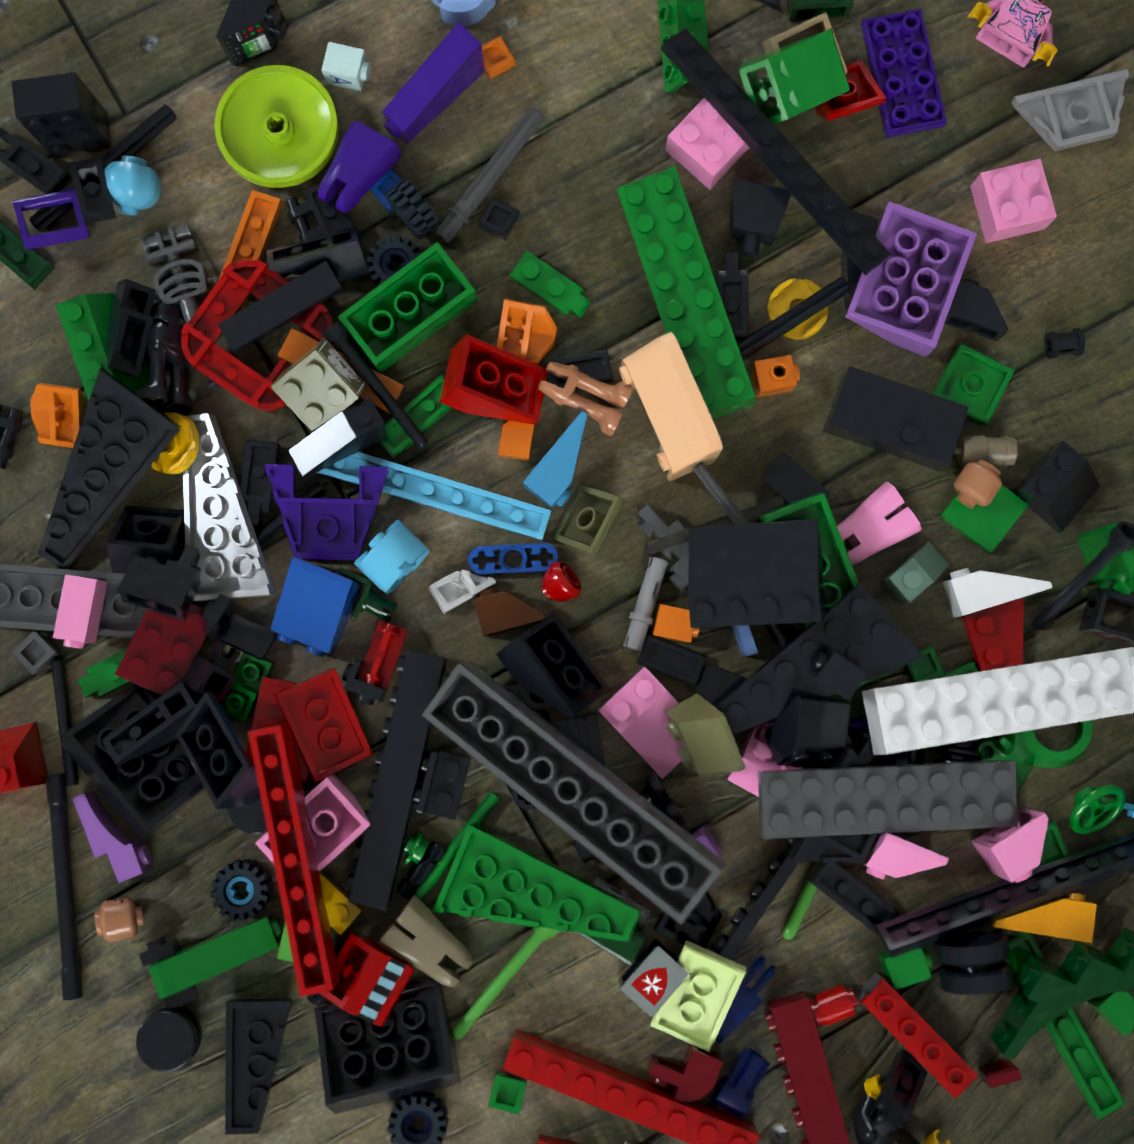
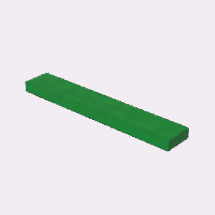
[1006,932,1126,1120]

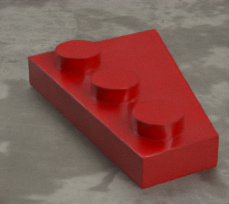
[961,598,1024,672]

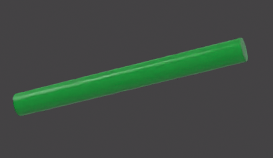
[415,791,501,900]

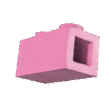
[53,574,108,649]

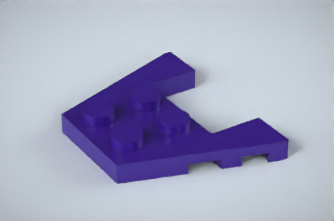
[265,464,389,560]

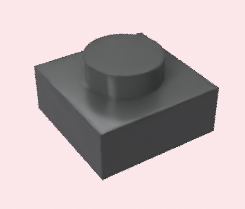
[11,630,60,675]

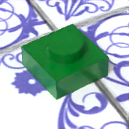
[488,1071,527,1115]

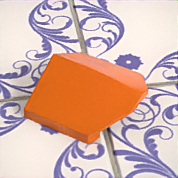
[497,299,557,365]
[30,383,87,448]

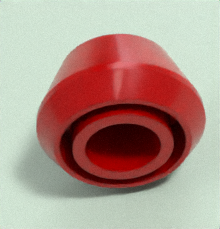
[541,562,582,602]

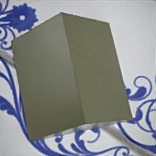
[552,484,624,560]

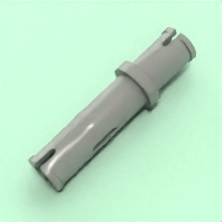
[623,557,669,652]

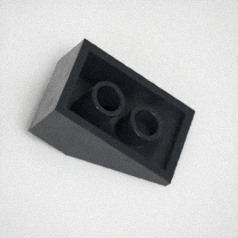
[496,613,610,719]

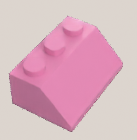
[255,774,371,872]

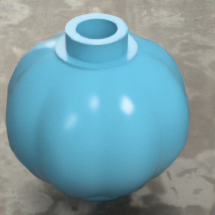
[104,155,162,216]

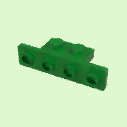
[657,0,709,94]

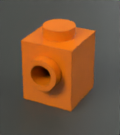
[750,355,800,398]

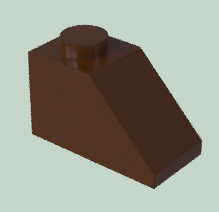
[474,587,544,637]

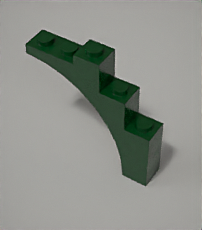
[989,928,1134,1060]

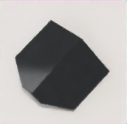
[653,891,722,948]

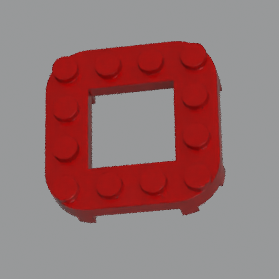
[181,260,333,412]

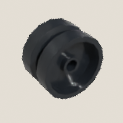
[935,932,1015,995]

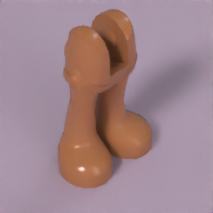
[538,362,633,437]

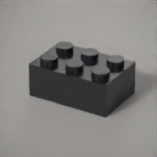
[11,72,112,157]

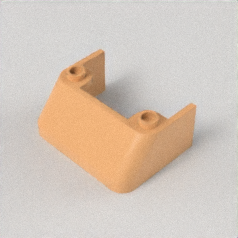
[619,332,723,482]

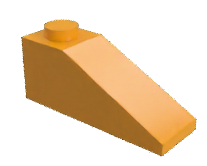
[988,892,1097,943]

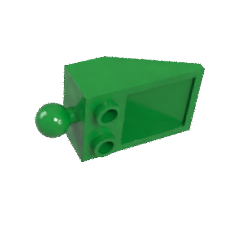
[739,28,850,124]

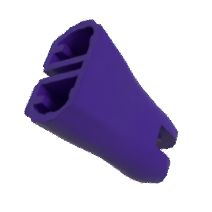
[317,121,402,213]

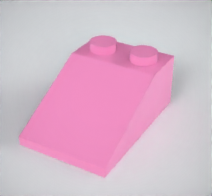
[598,667,681,779]

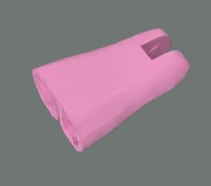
[837,481,922,566]

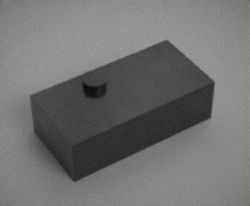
[823,366,969,471]

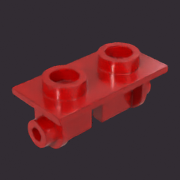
[358,620,408,690]

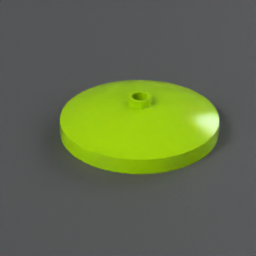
[215,65,339,188]

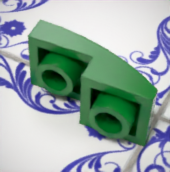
[219,652,275,723]

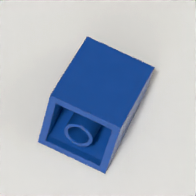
[270,557,363,657]

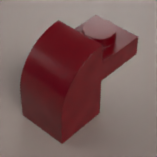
[647,1044,723,1102]

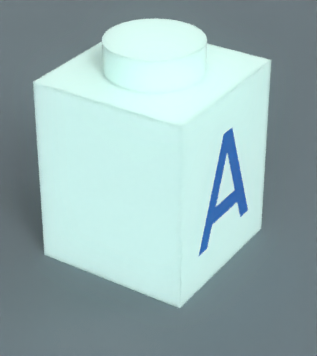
[321,42,371,91]

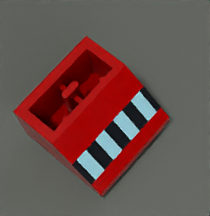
[319,934,415,1027]

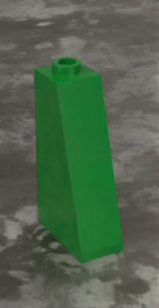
[149,913,283,1000]

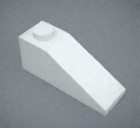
[942,568,1053,617]

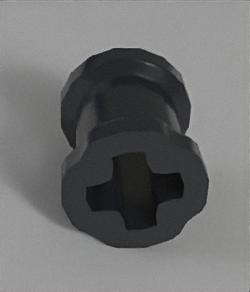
[1044,328,1085,359]

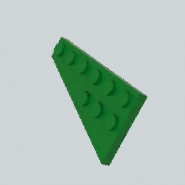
[433,823,643,942]

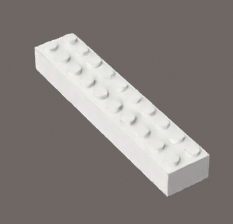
[862,647,1134,755]

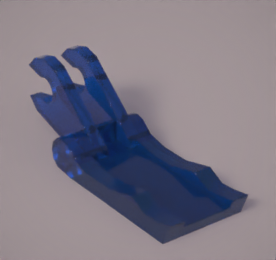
[715,955,776,1044]

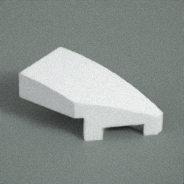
[429,569,496,614]

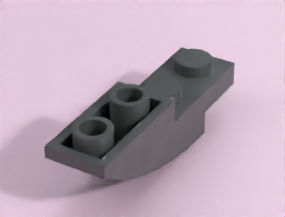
[636,505,689,592]

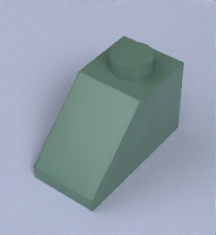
[881,541,949,605]

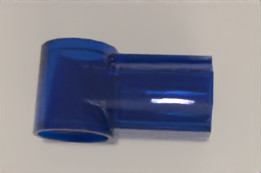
[711,1046,770,1119]

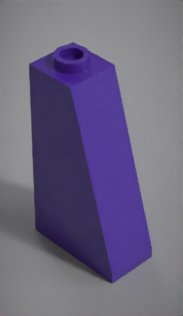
[383,22,485,144]

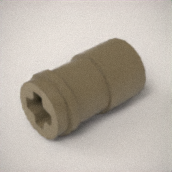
[954,435,1017,467]

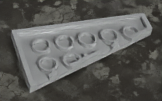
[183,413,276,602]

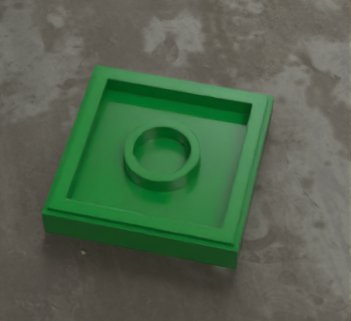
[932,342,1015,426]
[939,485,1028,554]

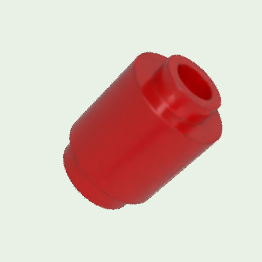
[810,984,859,1027]

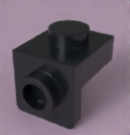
[342,659,388,705]

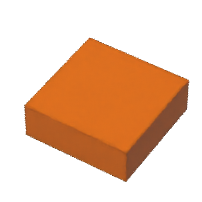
[482,35,516,79]

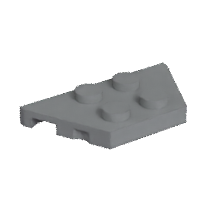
[1011,69,1129,152]

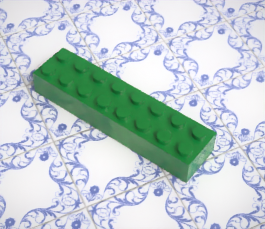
[616,166,756,420]

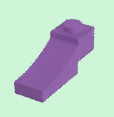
[72,791,152,883]

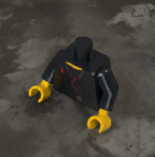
[853,1074,950,1144]

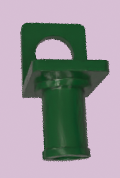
[338,567,397,622]

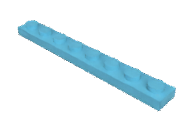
[316,452,551,541]

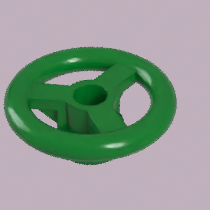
[1069,785,1126,834]

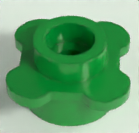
[402,831,429,864]

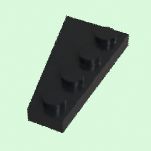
[225,998,293,1135]

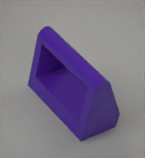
[12,189,90,250]

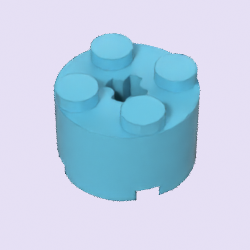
[354,520,430,594]

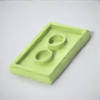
[650,940,747,1053]

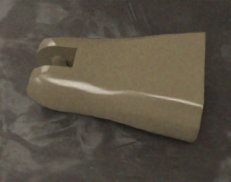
[376,894,475,988]

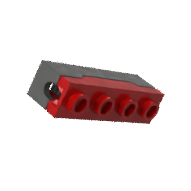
[854,972,978,1099]

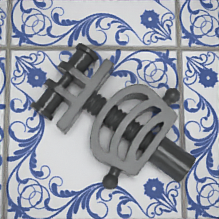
[141,222,219,323]

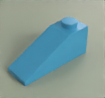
[523,411,587,510]

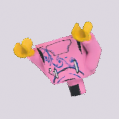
[967,0,1057,68]

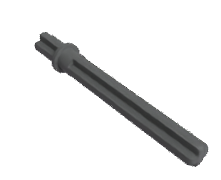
[434,107,544,244]

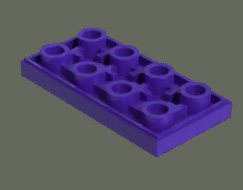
[860,9,947,138]

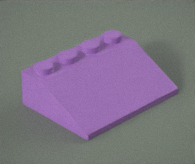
[845,201,977,357]

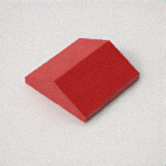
[814,60,886,121]

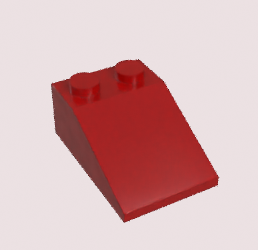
[439,334,548,425]

